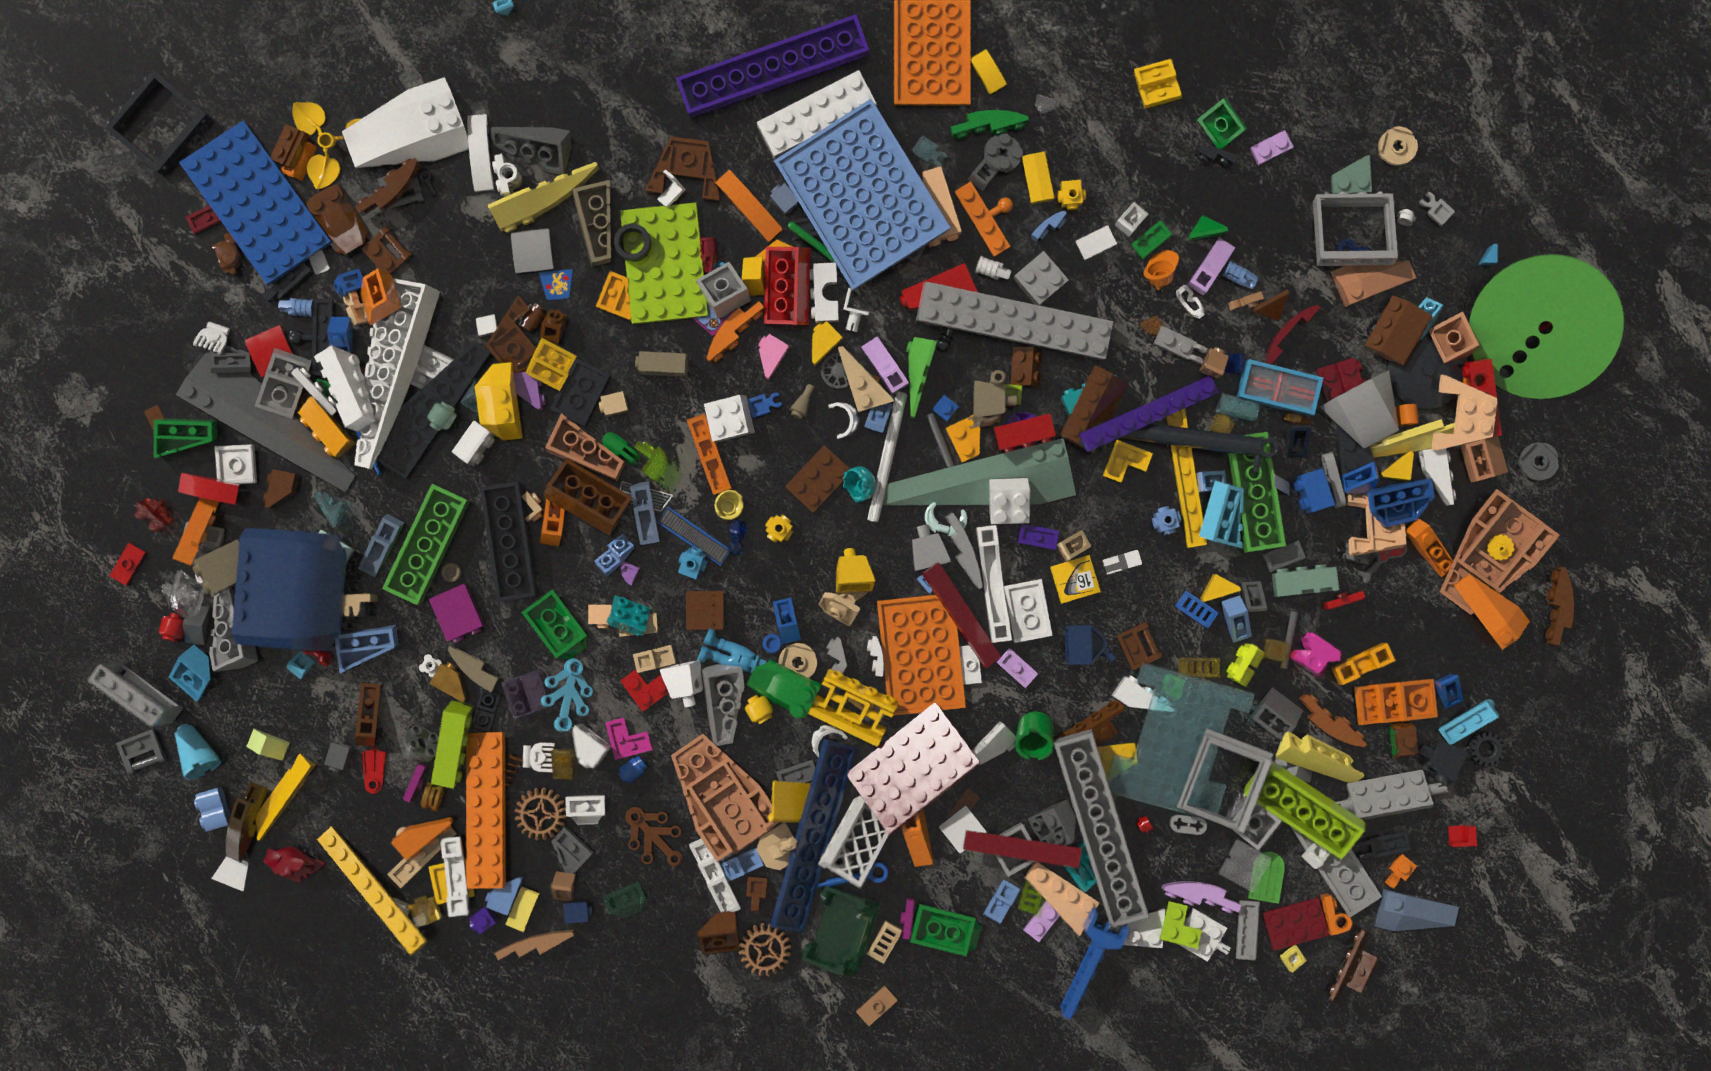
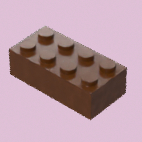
[543,458,632,536]

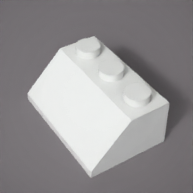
[573,723,612,768]

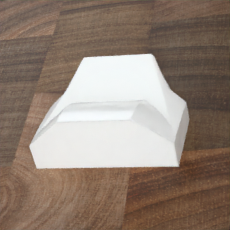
[566,795,605,825]

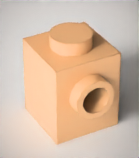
[588,605,612,628]

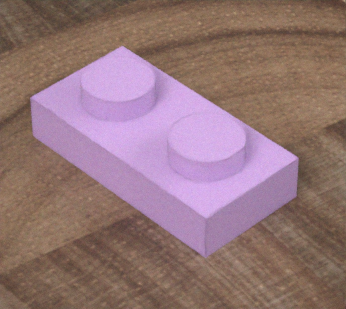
[1250,130,1293,165]
[996,648,1038,688]
[1023,901,1060,942]

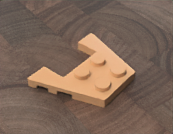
[1432,375,1498,450]
[1346,493,1406,556]

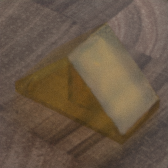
[551,749,574,780]

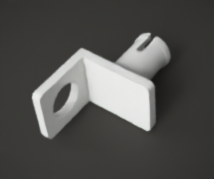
[844,287,870,332]

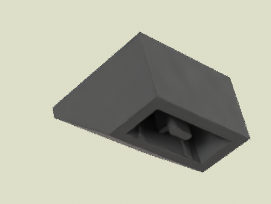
[1249,687,1303,742]

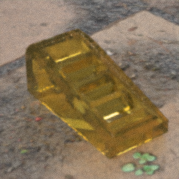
[1178,658,1220,677]

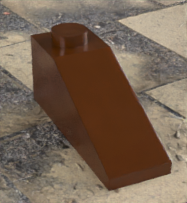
[355,683,381,747]

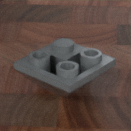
[1028,800,1076,845]

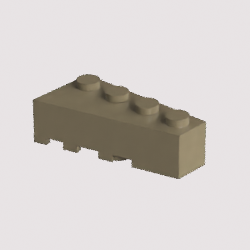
[572,180,611,267]

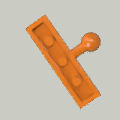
[955,182,1013,257]

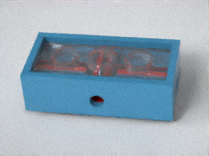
[1236,359,1323,417]

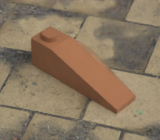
[1331,260,1416,307]

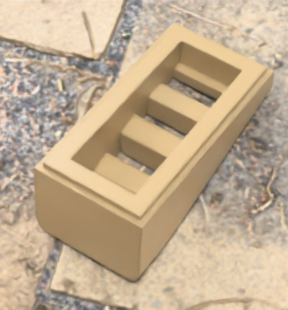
[867,920,903,964]

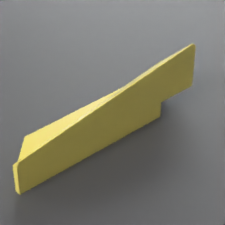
[1369,419,1455,458]
[1276,731,1364,783]

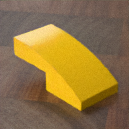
[970,49,1006,94]

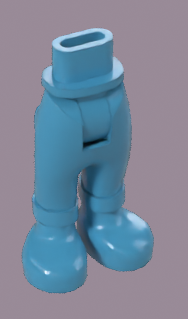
[697,628,766,674]

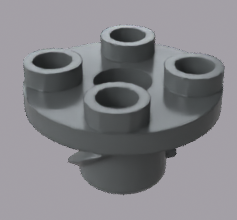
[403,725,439,761]

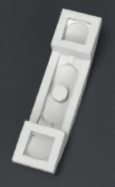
[467,114,494,192]
[440,837,469,917]

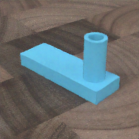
[1439,699,1499,745]

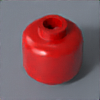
[159,613,184,642]

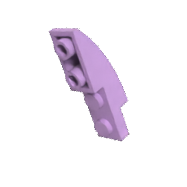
[1162,881,1242,913]

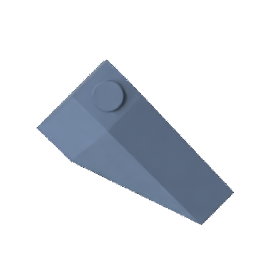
[1375,889,1459,931]

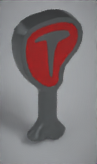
[1358,545,1407,584]

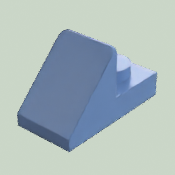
[864,403,893,433]

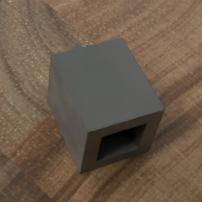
[324,741,353,772]

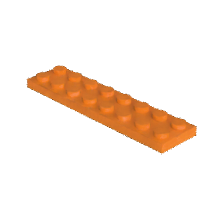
[466,732,506,889]

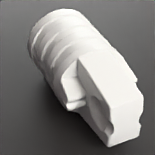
[975,256,1011,280]

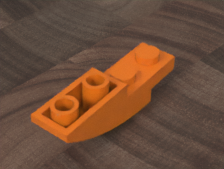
[707,302,764,363]

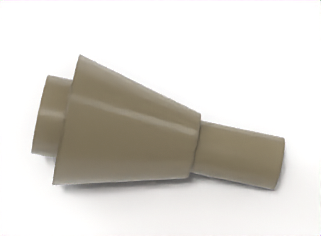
[789,384,814,419]

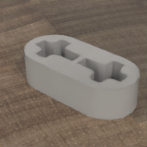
[1169,814,1207,835]

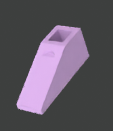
[1187,237,1235,295]
[861,337,909,395]

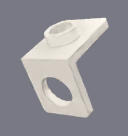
[658,170,686,207]

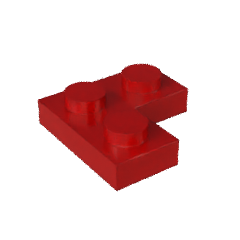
[620,670,669,712]

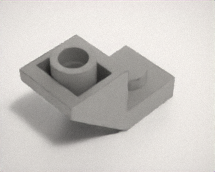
[826,637,847,673]

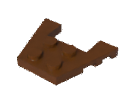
[645,137,720,201]
[486,295,562,373]

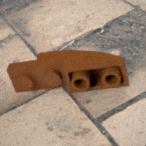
[1299,694,1367,747]

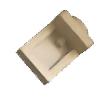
[522,492,544,522]

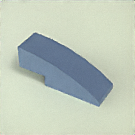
[630,481,660,545]
[358,514,404,577]

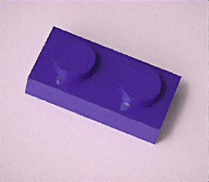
[1018,524,1059,550]

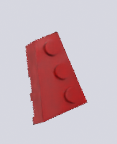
[994,414,1056,453]

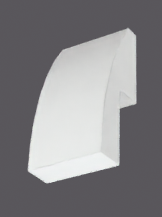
[867,636,883,677]

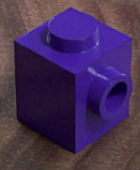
[469,906,499,934]

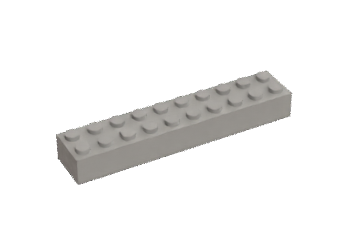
[916,282,1113,360]
[1054,729,1149,928]

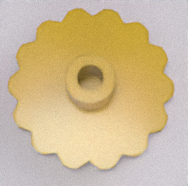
[1487,534,1514,561]

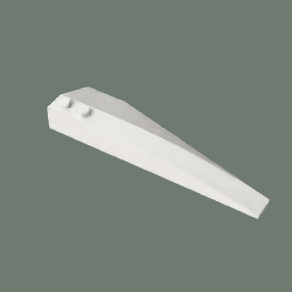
[355,279,440,469]

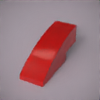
[178,473,240,504]

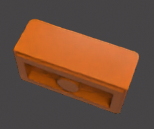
[281,141,317,181]

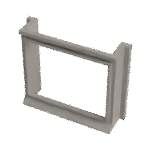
[1177,728,1273,833]

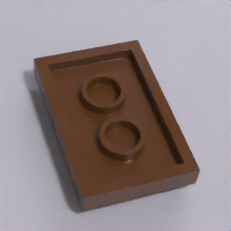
[785,445,850,513]

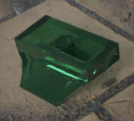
[603,881,646,918]

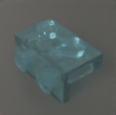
[1216,393,1260,421]

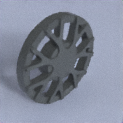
[821,353,850,389]

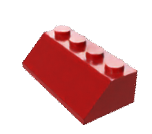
[764,247,811,325]

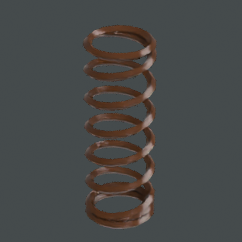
[505,754,523,796]

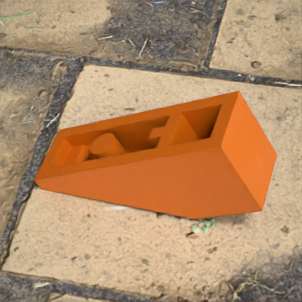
[540,499,565,546]

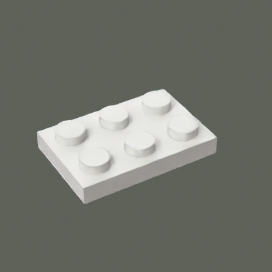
[1004,579,1052,643]

